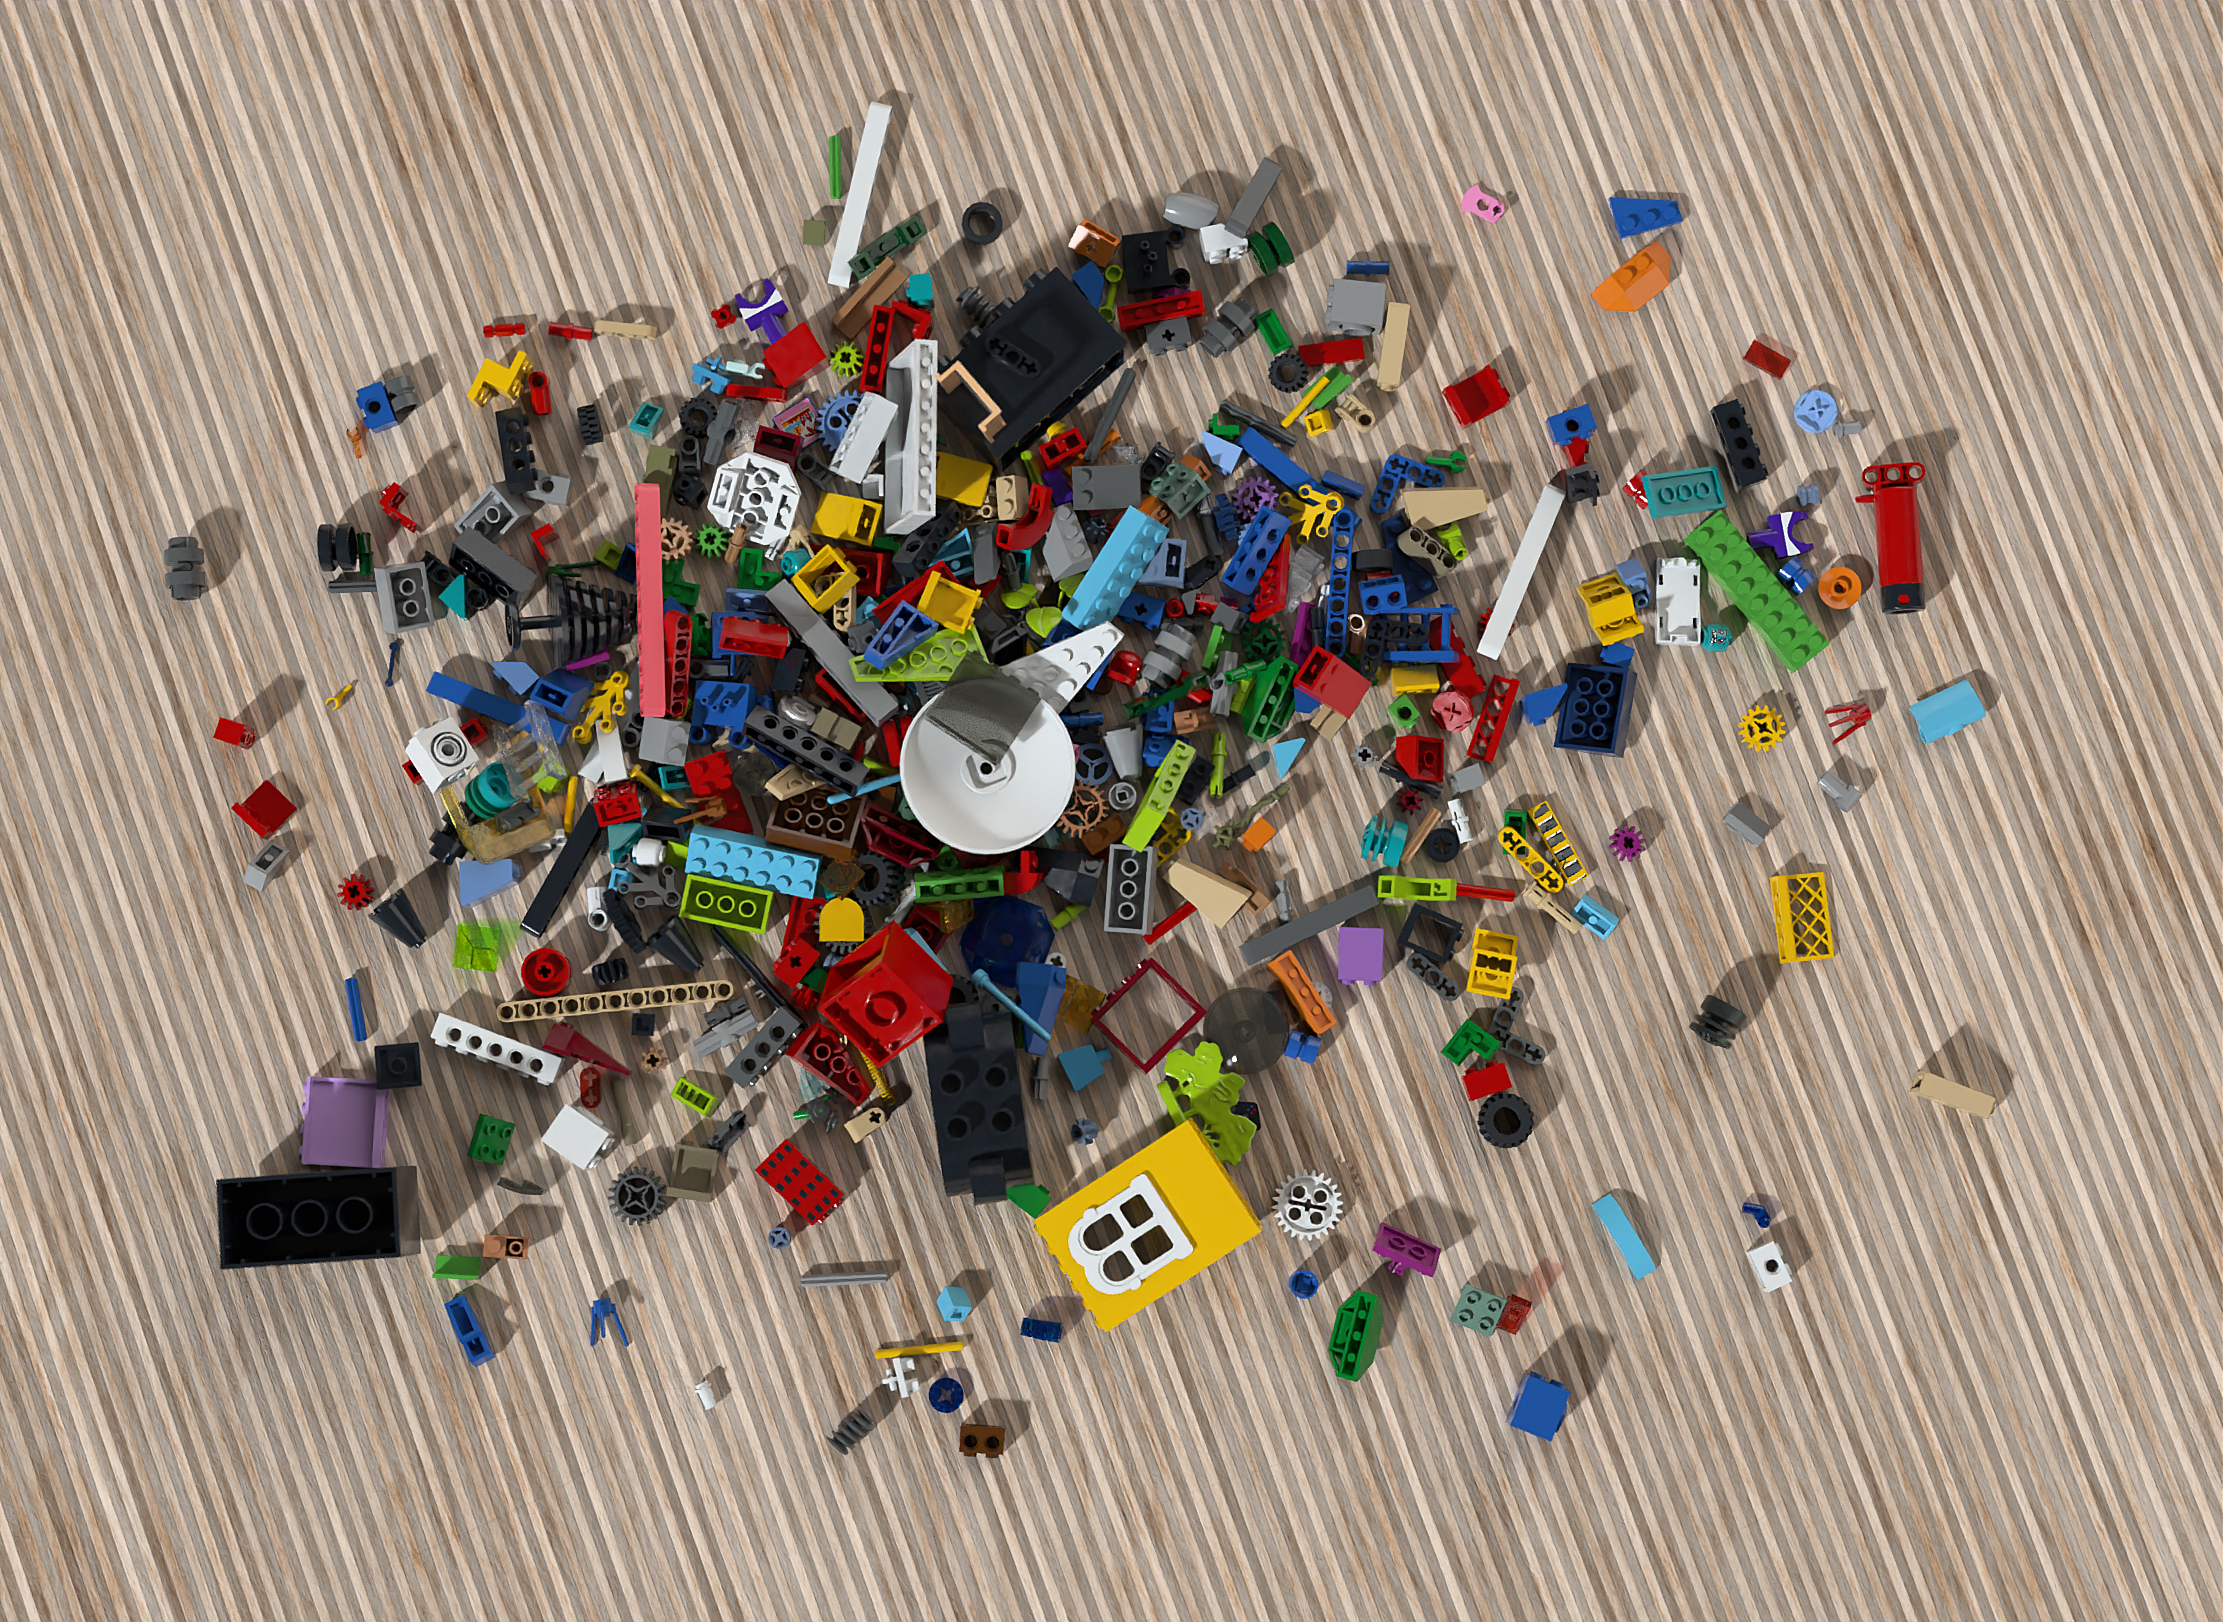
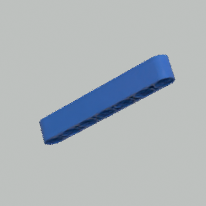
[1235,427,1363,537]
[1325,509,1354,658]
[426,671,572,746]

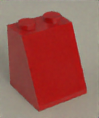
[762,321,830,391]

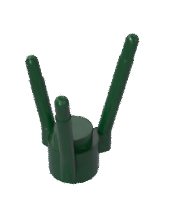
[546,561,600,582]

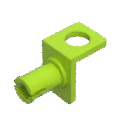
[1433,521,1468,560]

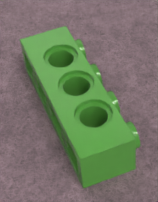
[914,866,1004,903]

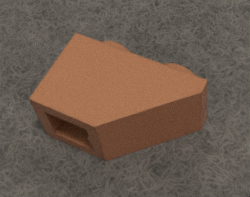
[483,1234,529,1260]

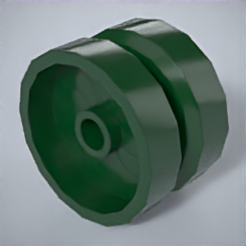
[1245,221,1295,277]

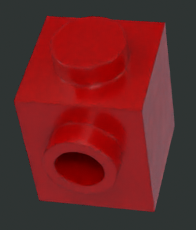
[969,574,1003,600]

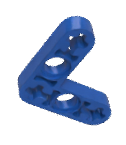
[1370,454,1445,515]

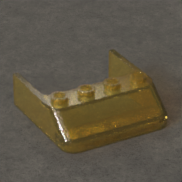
[440,757,556,865]

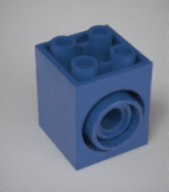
[1505,1371,1570,1442]

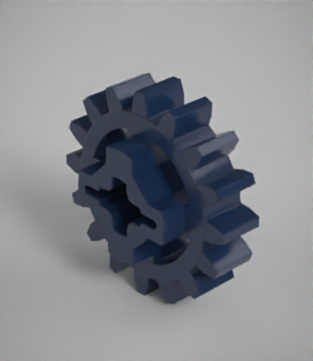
[1213,493,1240,541]

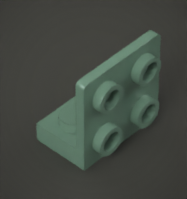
[1147,460,1211,520]

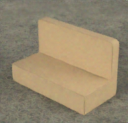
[1310,705,1347,740]

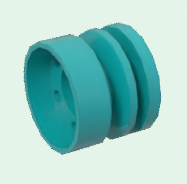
[464,762,524,820]
[1361,815,1408,868]

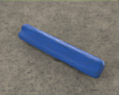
[345,978,367,1042]

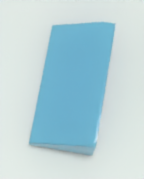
[1570,894,1620,940]

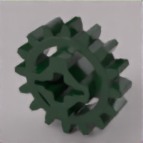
[1239,619,1287,663]

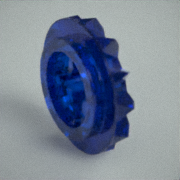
[929,1377,964,1413]

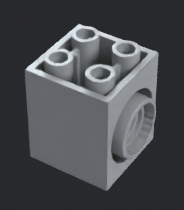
[1325,278,1386,336]

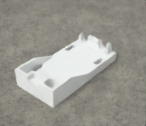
[1655,557,1701,646]

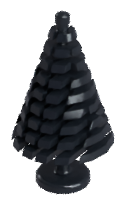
[505,574,664,669]

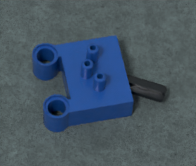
[689,657,757,750]

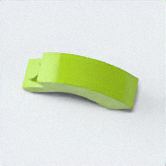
[1378,875,1457,902]

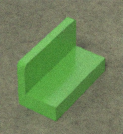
[1304,365,1353,411]
[432,1255,482,1280]

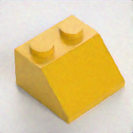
[1391,662,1439,696]

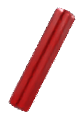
[1456,883,1515,902]
[1143,901,1197,945]

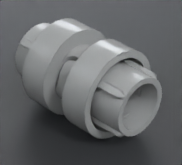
[1142,624,1195,689]

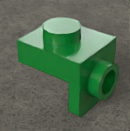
[1208,413,1239,441]
[873,536,901,566]

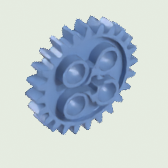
[816,390,865,453]

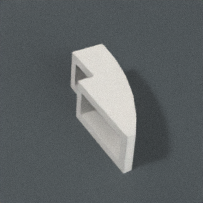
[595,716,629,784]

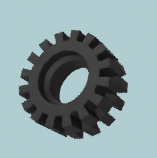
[1268,353,1309,393]
[679,397,718,438]
[577,404,604,445]

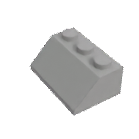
[1038,502,1094,582]
[374,561,435,634]

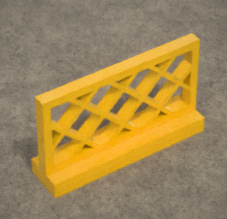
[1770,872,1834,964]

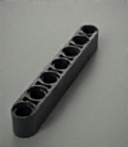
[520,798,603,939]

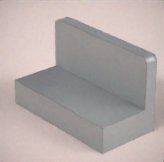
[1721,801,1771,848]

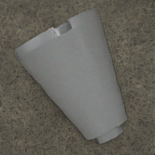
[1099,722,1143,783]

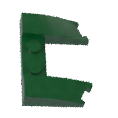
[1120,670,1211,721]

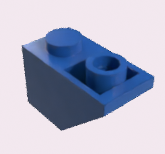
[1071,261,1104,311]

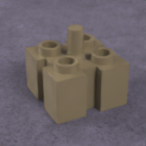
[811,708,864,755]

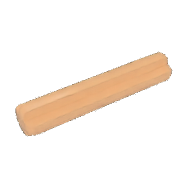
[1400,808,1441,865]

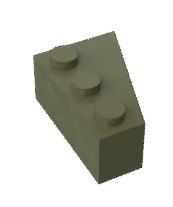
[642,444,680,519]

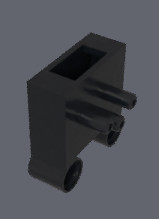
[1122,226,1190,295]

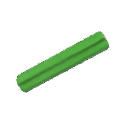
[829,136,842,199]

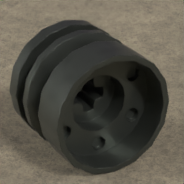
[1689,994,1747,1049]

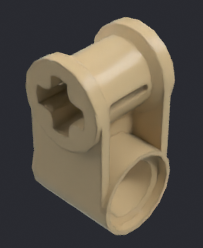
[1334,393,1375,433]
[844,1107,887,1143]

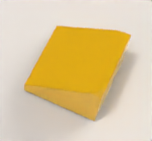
[1303,409,1334,437]

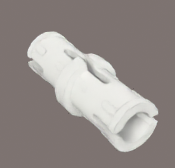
[1447,798,1473,844]

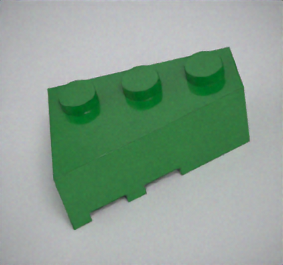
[1007,1184,1051,1219]

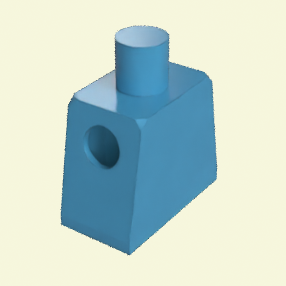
[1058,1045,1112,1092]

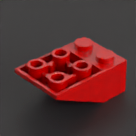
[1293,645,1372,719]

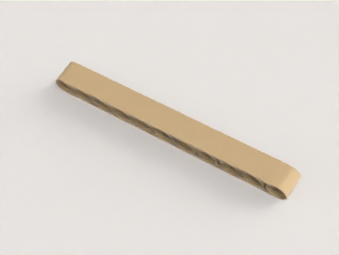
[496,980,736,1023]

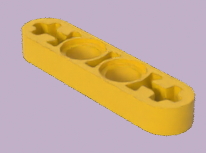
[1497,826,1563,893]

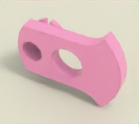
[1461,185,1504,223]

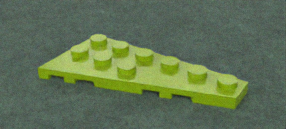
[849,623,994,682]

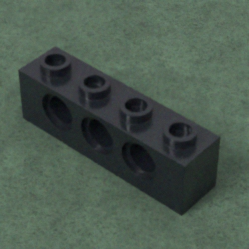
[1710,399,1768,491]
[495,406,539,495]
[891,498,963,578]

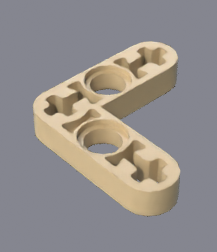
[798,572,856,633]

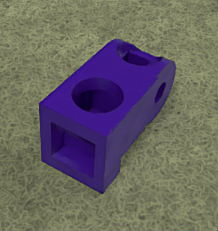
[1042,466,1073,507]

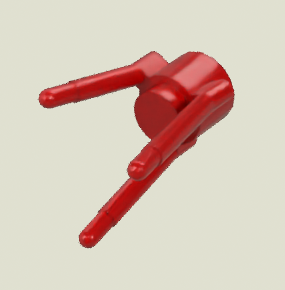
[1825,703,1872,745]

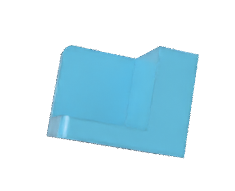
[937,1286,972,1322]

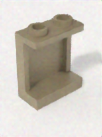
[666,1140,720,1203]

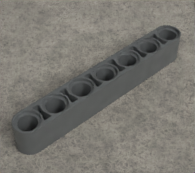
[1239,883,1383,966]

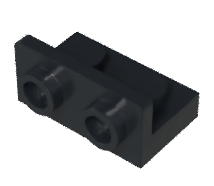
[1565,463,1600,506]

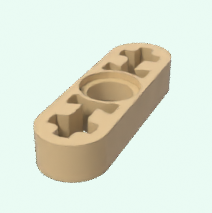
[594,320,657,340]

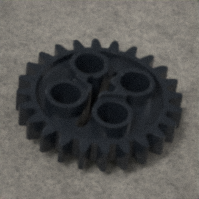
[602,888,647,954]

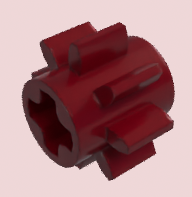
[1396,788,1423,815]

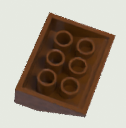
[766,784,867,862]

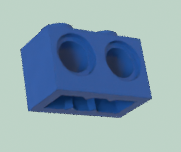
[1358,575,1407,615]

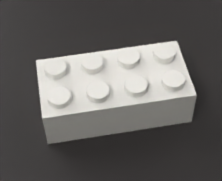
[828,392,898,484]

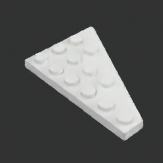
[992,621,1125,715]

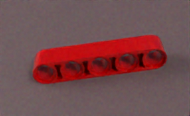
[663,610,693,718]

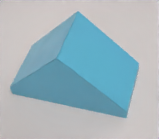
[1271,738,1305,779]

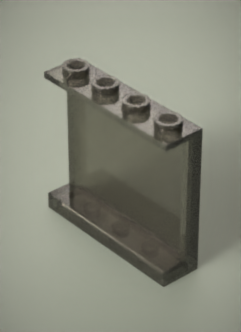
[923,650,1042,767]

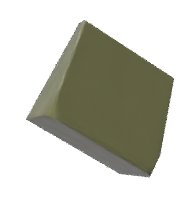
[803,220,826,246]

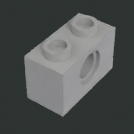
[523,469,573,508]

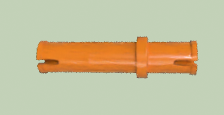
[1063,428,1121,479]

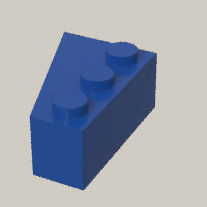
[863,600,939,671]

